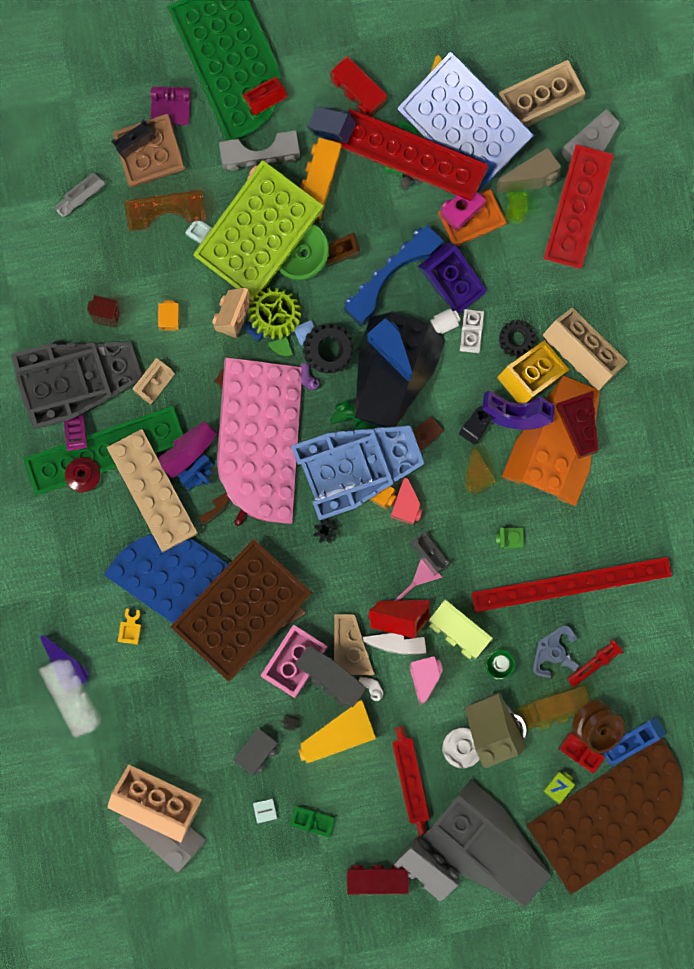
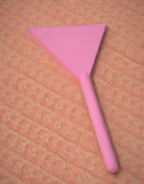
[394,559,443,601]

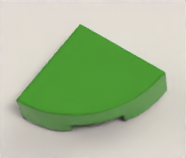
[268,337,293,357]

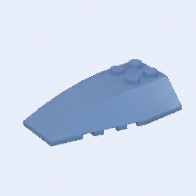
[291,425,425,520]

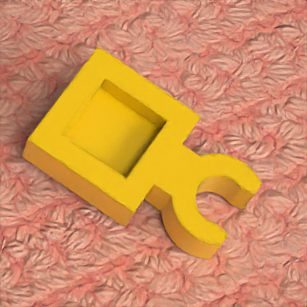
[118,608,141,645]

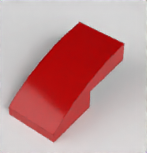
[558,732,605,774]

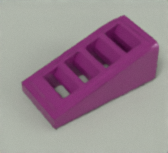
[64,413,87,451]

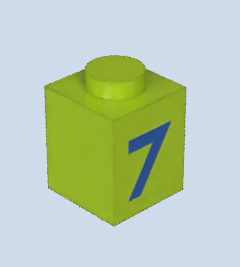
[542,772,575,804]

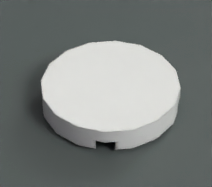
[442,728,480,768]

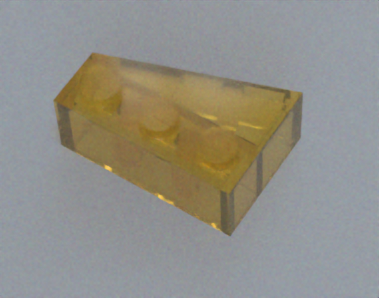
[517,686,590,730]

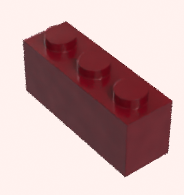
[347,865,409,895]

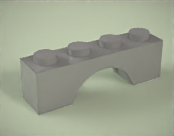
[219,131,300,172]

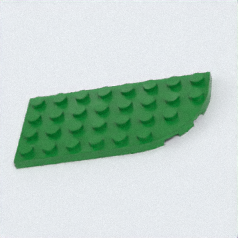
[167,0,281,141]

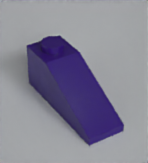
[40,635,90,692]

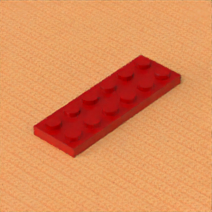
[543,144,614,269]

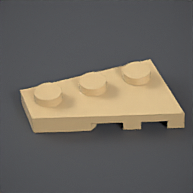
[334,614,375,675]

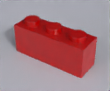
[330,56,388,117]

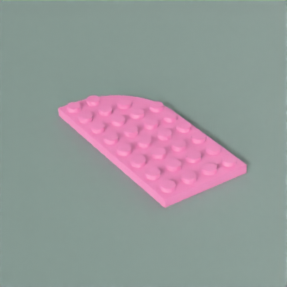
[217,358,302,524]

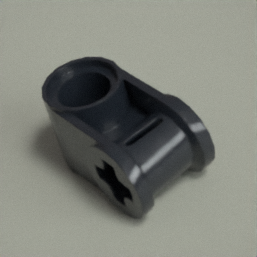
[459,406,492,445]

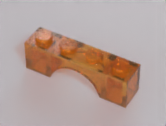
[124,190,207,231]

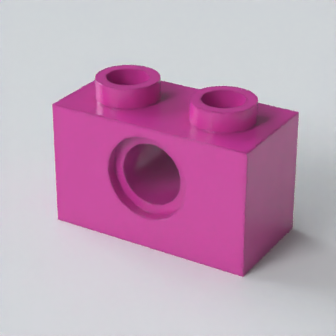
[440,192,486,232]

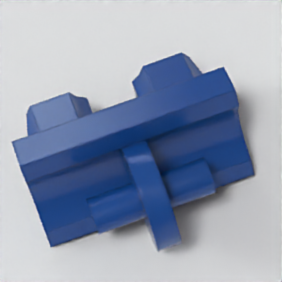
[178,455,214,491]

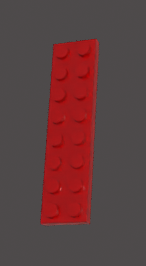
[333,108,489,202]

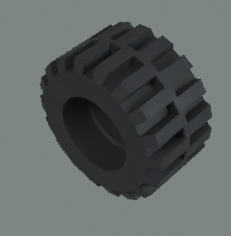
[303,324,355,374]

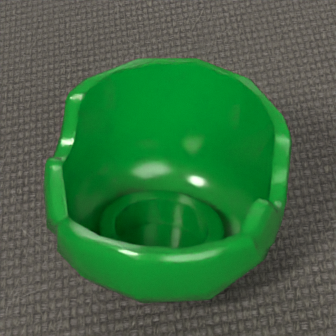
[485,649,516,680]

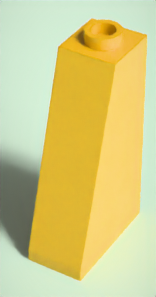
[298,700,376,764]

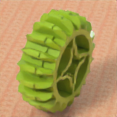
[248,287,301,340]

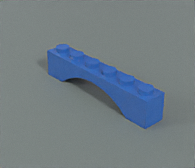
[344,225,444,327]

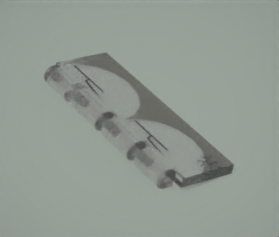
[38,659,102,738]

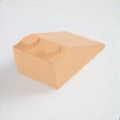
[212,288,251,339]

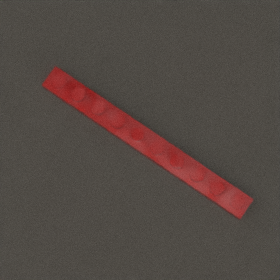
[471,557,672,613]

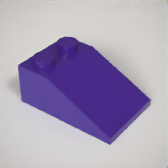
[418,242,487,315]

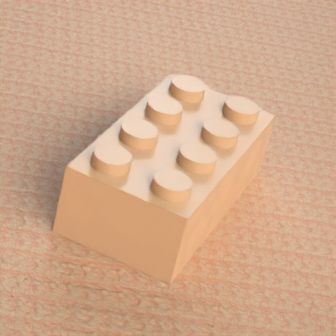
[107,765,202,842]

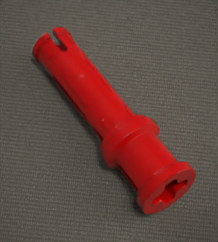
[566,639,623,688]

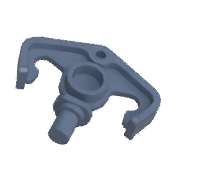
[532,626,579,679]

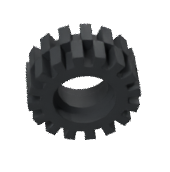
[499,320,535,358]

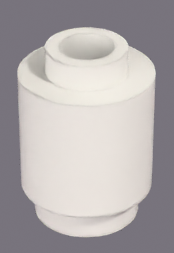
[430,308,461,334]

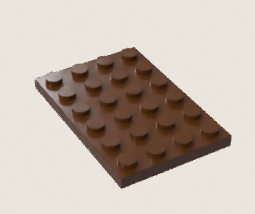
[170,539,312,682]

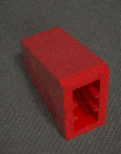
[368,600,430,638]

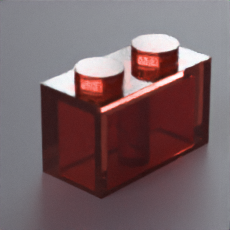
[87,295,121,328]

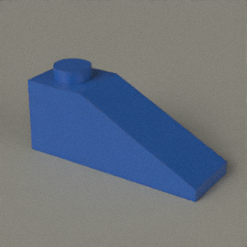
[367,318,412,382]
[602,717,667,767]

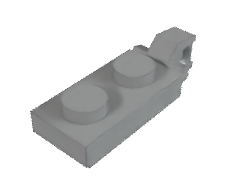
[54,173,104,218]

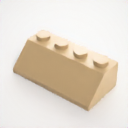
[498,60,586,127]
[542,307,628,390]

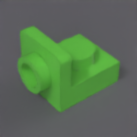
[495,527,524,549]

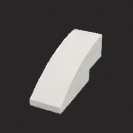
[363,633,426,655]

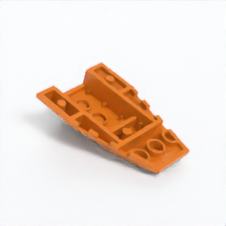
[502,376,600,506]

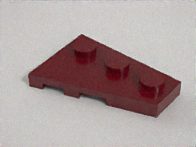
[556,391,598,459]

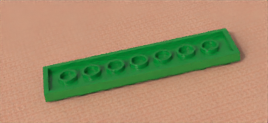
[23,406,183,496]

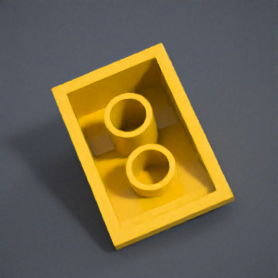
[497,340,570,403]

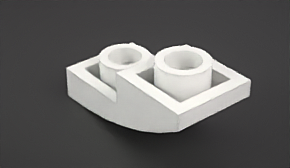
[460,309,484,353]

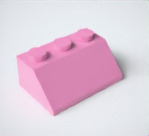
[409,656,443,705]

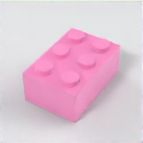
[261,625,328,698]

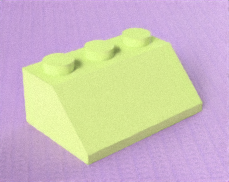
[428,600,492,660]

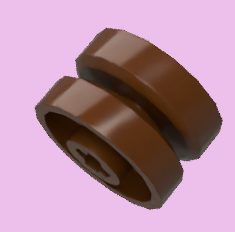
[572,700,625,754]

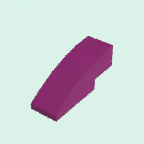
[158,421,217,479]

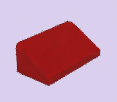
[242,77,287,115]

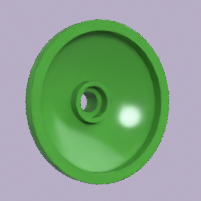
[279,224,329,280]

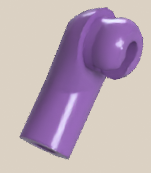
[300,364,320,390]

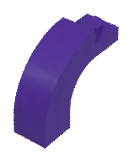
[482,390,555,430]

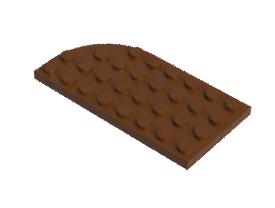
[526,738,683,895]

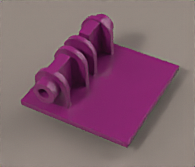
[150,86,191,125]

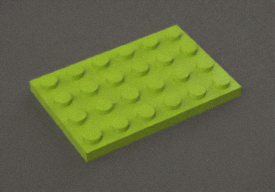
[193,160,325,301]

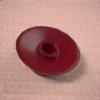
[65,457,100,493]

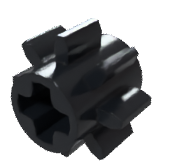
[313,520,337,544]

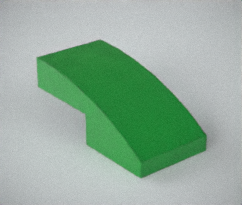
[289,806,337,838]

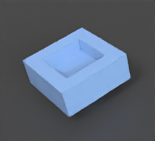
[294,320,314,347]

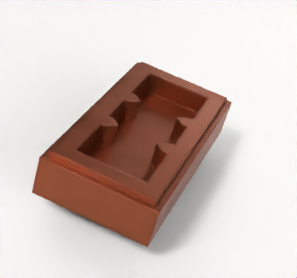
[413,416,444,452]

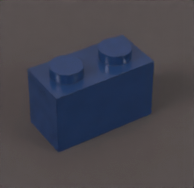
[307,107,356,143]

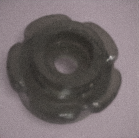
[281,715,300,731]

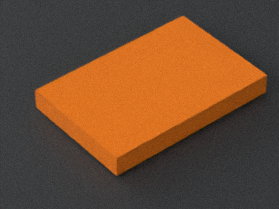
[437,189,507,247]

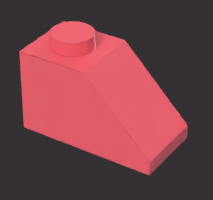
[391,478,422,525]

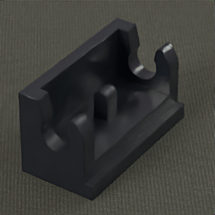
[111,119,156,159]

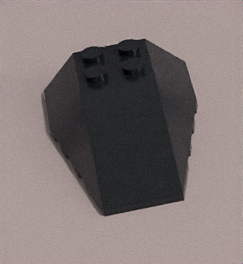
[355,312,445,428]

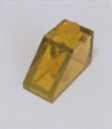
[464,448,496,496]

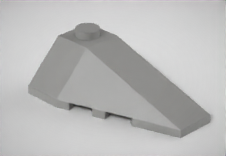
[118,815,206,873]

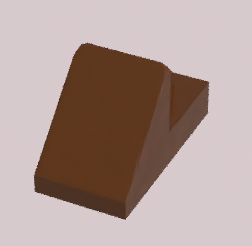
[327,233,360,265]

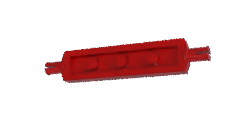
[392,726,429,836]

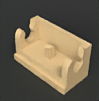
[133,358,175,405]

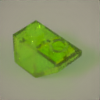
[505,191,528,223]

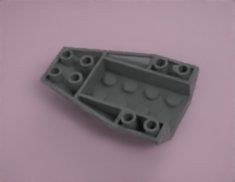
[420,780,551,907]

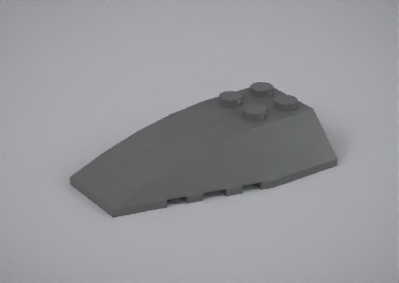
[11,342,142,429]

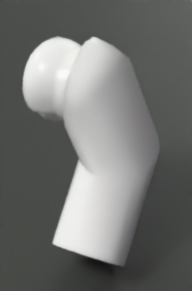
[359,676,383,701]

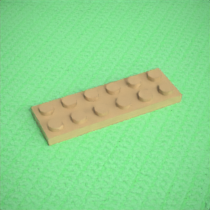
[107,429,198,553]

